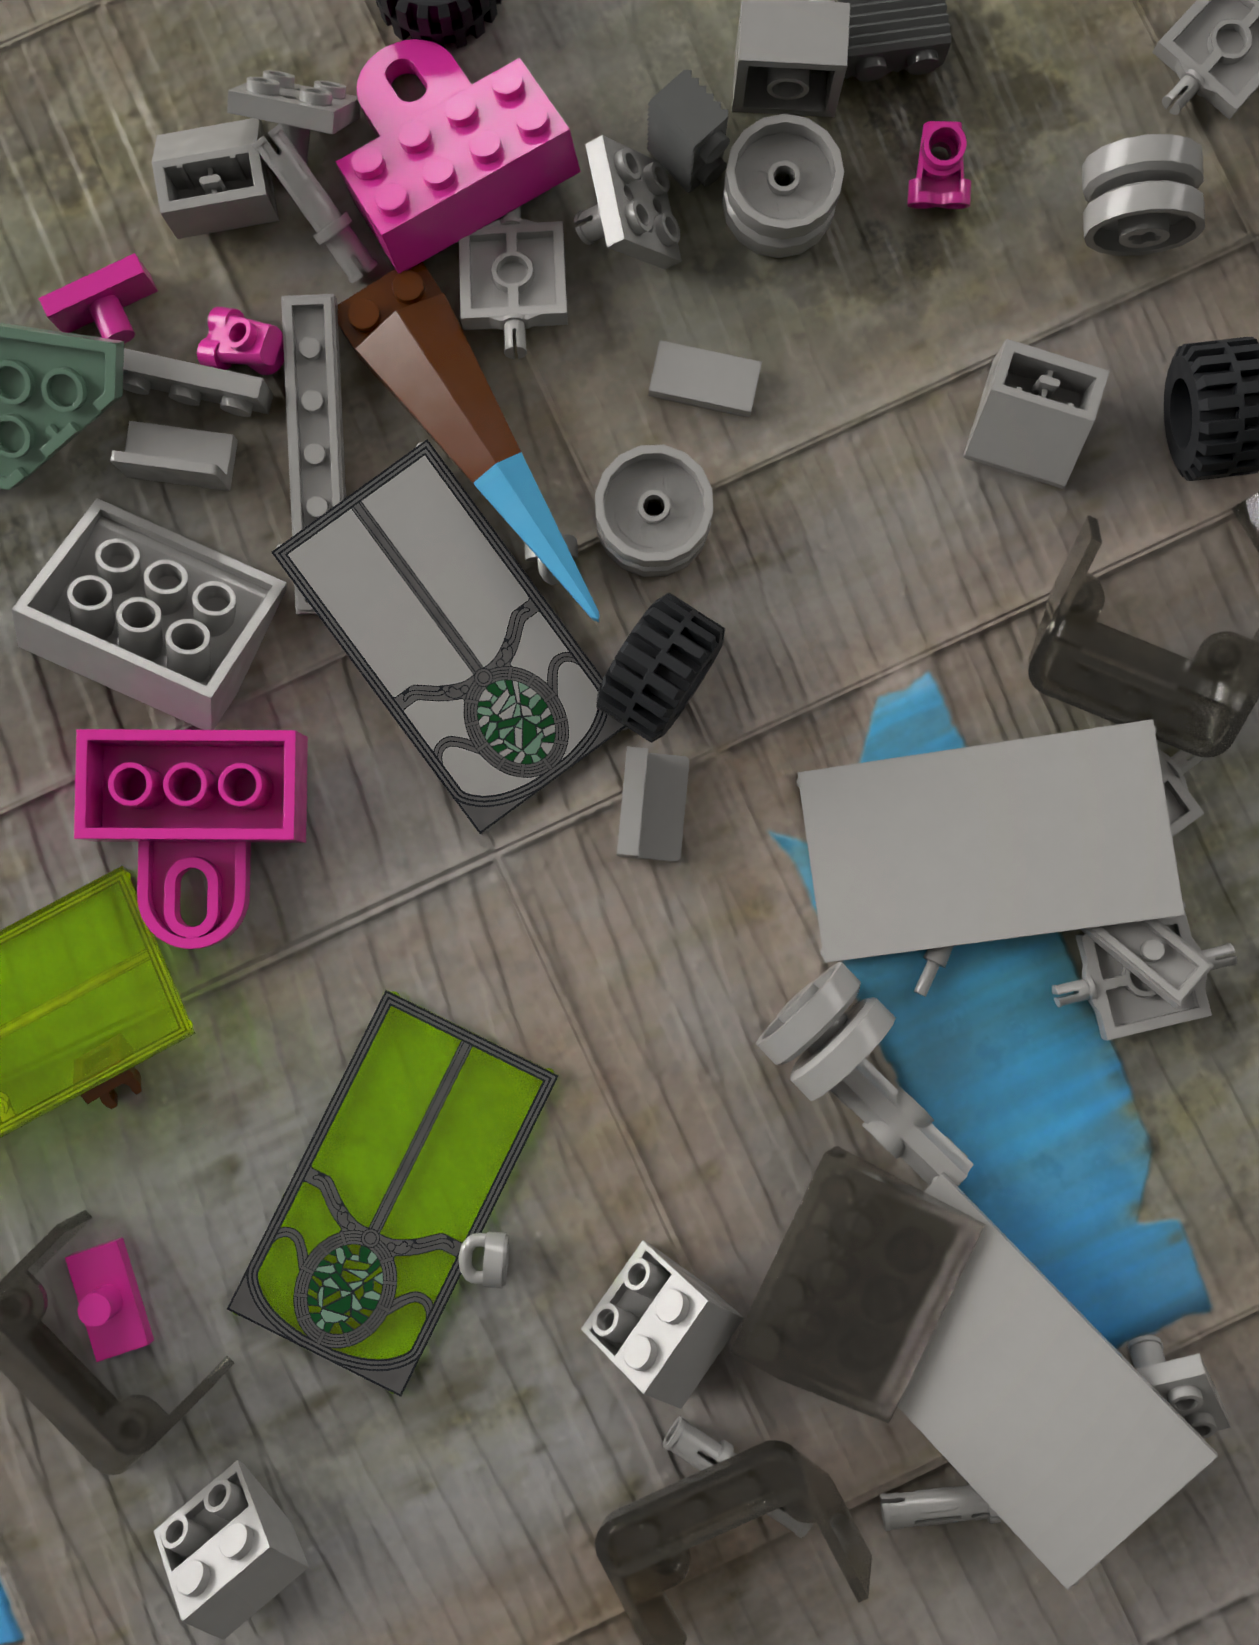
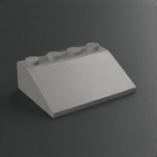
[11,498,287,730]

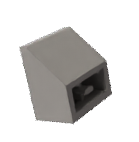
[152,118,279,239]
[963,339,1110,489]
[581,1240,744,1409]
[153,1460,309,1640]

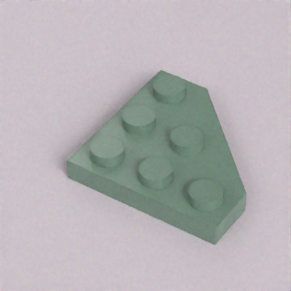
[0,323,124,490]

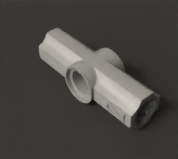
[830,1058,974,1186]

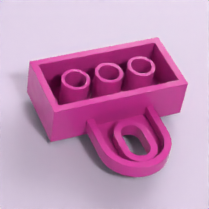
[335,39,581,274]
[74,729,308,949]

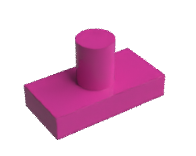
[38,253,158,344]
[65,1237,154,1362]

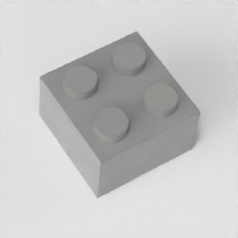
[732,0,850,117]

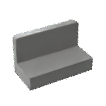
[110,421,238,491]
[617,746,690,862]

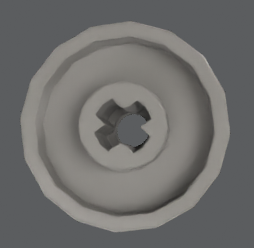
[722,114,844,258]
[1082,134,1205,256]
[595,445,713,577]
[756,962,896,1101]

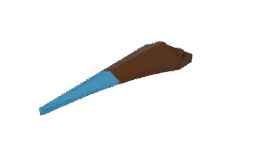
[337,262,600,622]

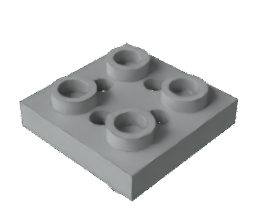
[227,70,360,165]
[574,135,682,269]
[1127,1335,1231,1439]

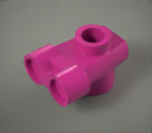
[907,121,971,209]
[197,306,284,375]

